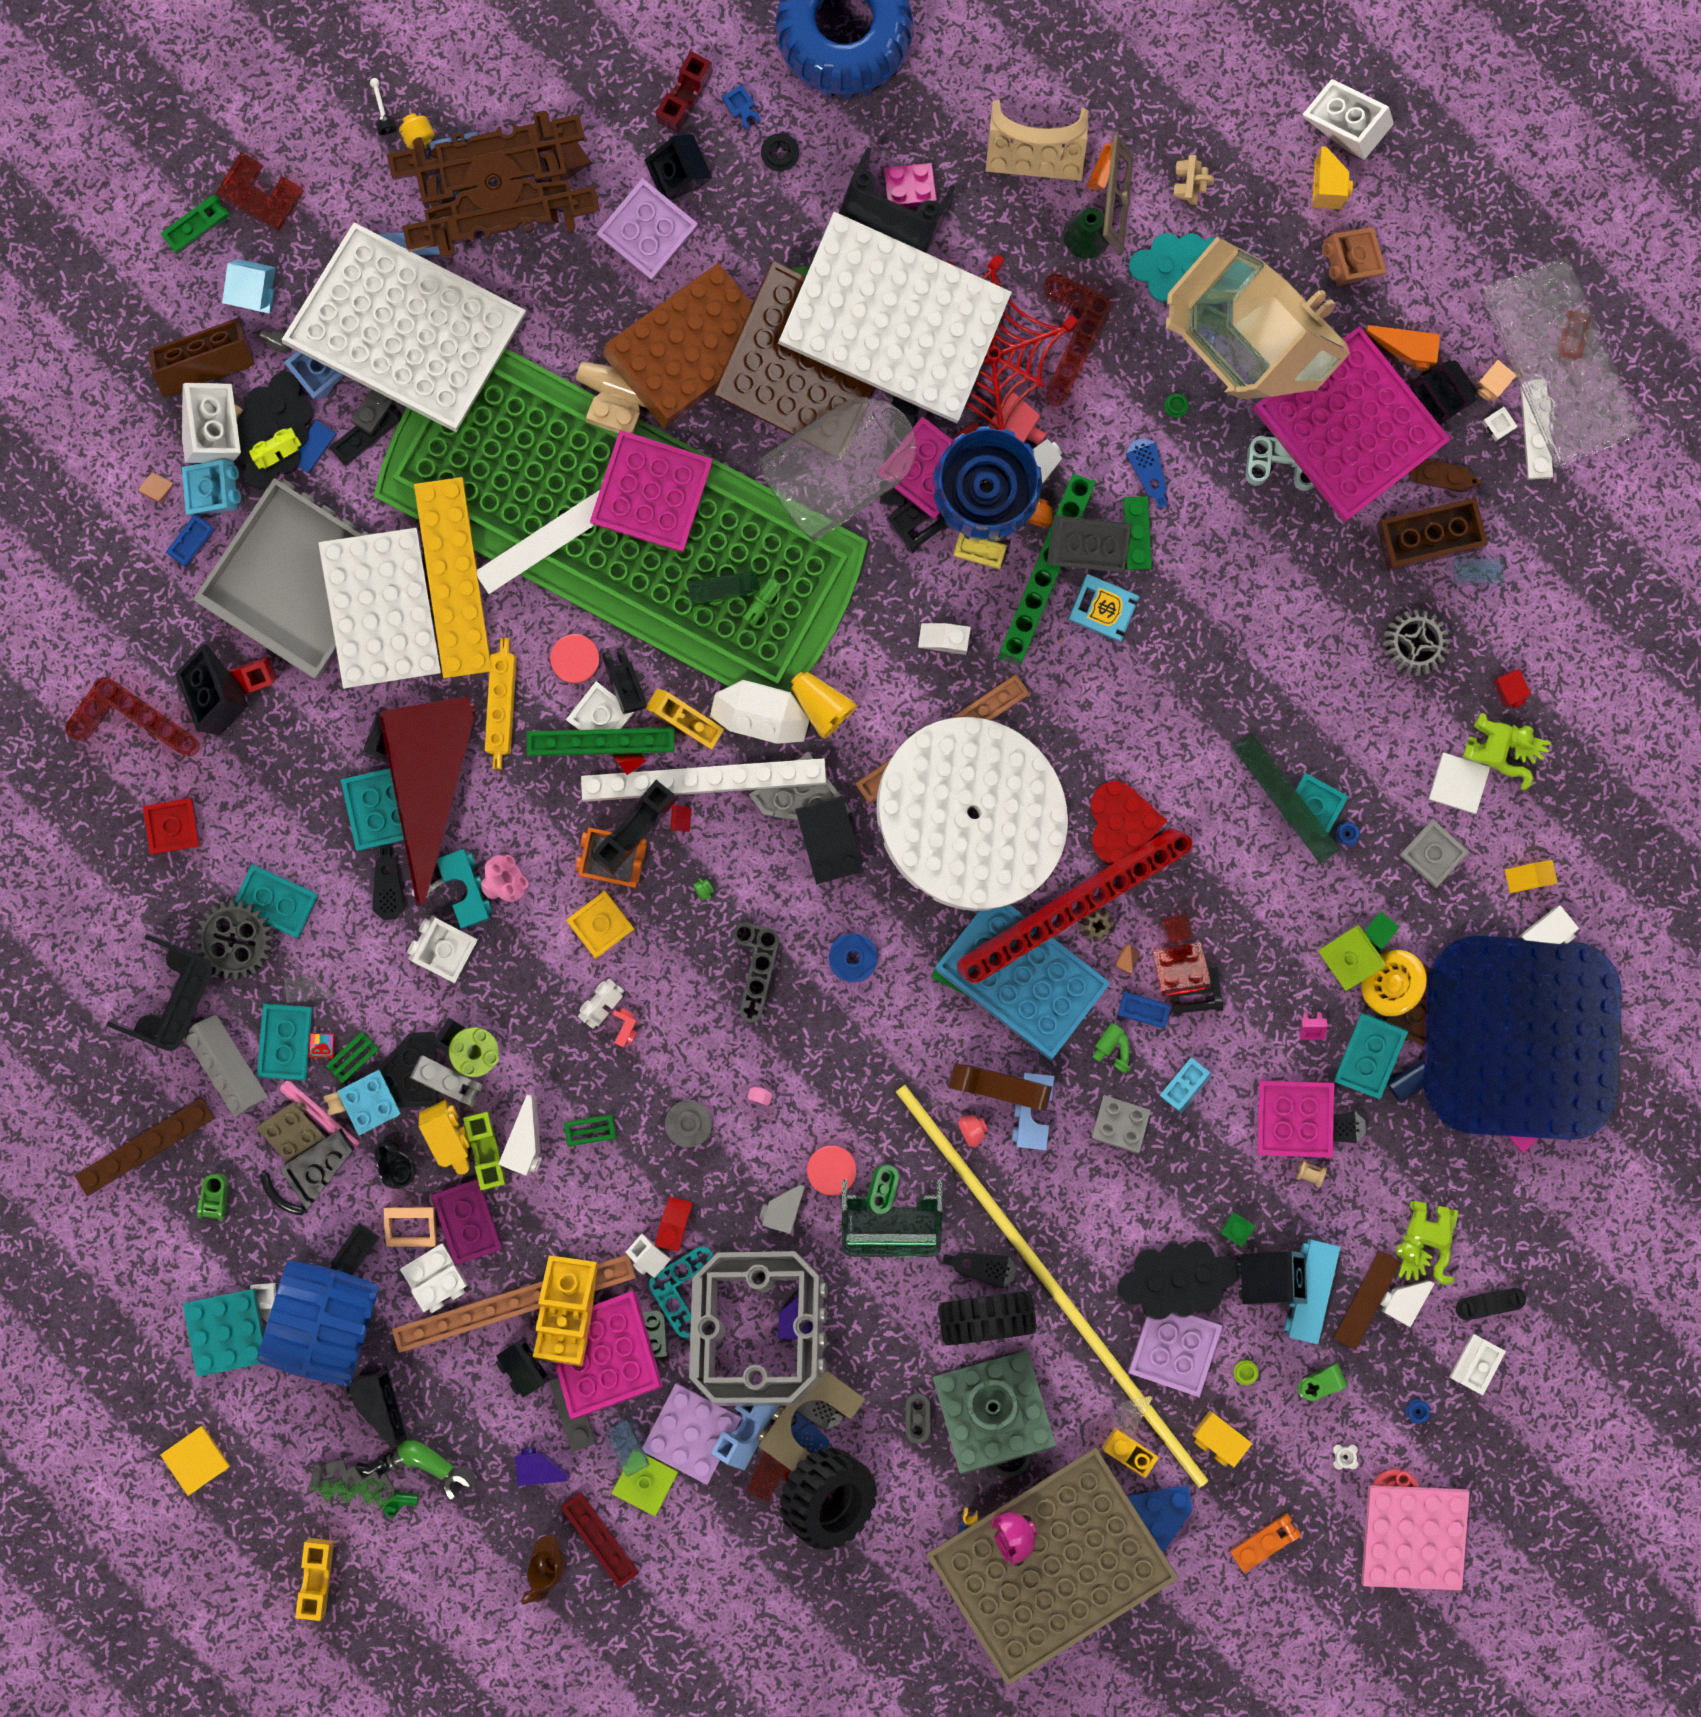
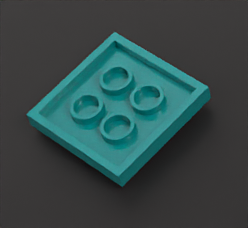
[341,769,404,852]
[183,1288,264,1377]

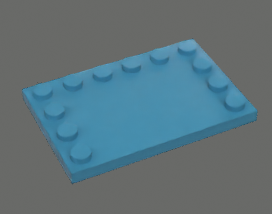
[934,905,1110,1061]

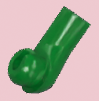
[384,1492,419,1518]

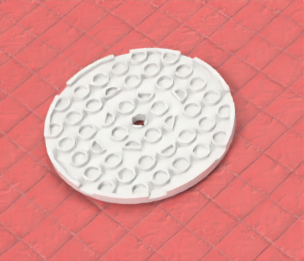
[876,717,1068,911]

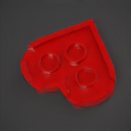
[1090,780,1167,864]

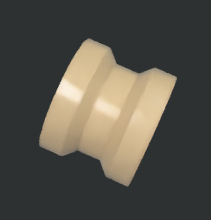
[323,1092,346,1116]

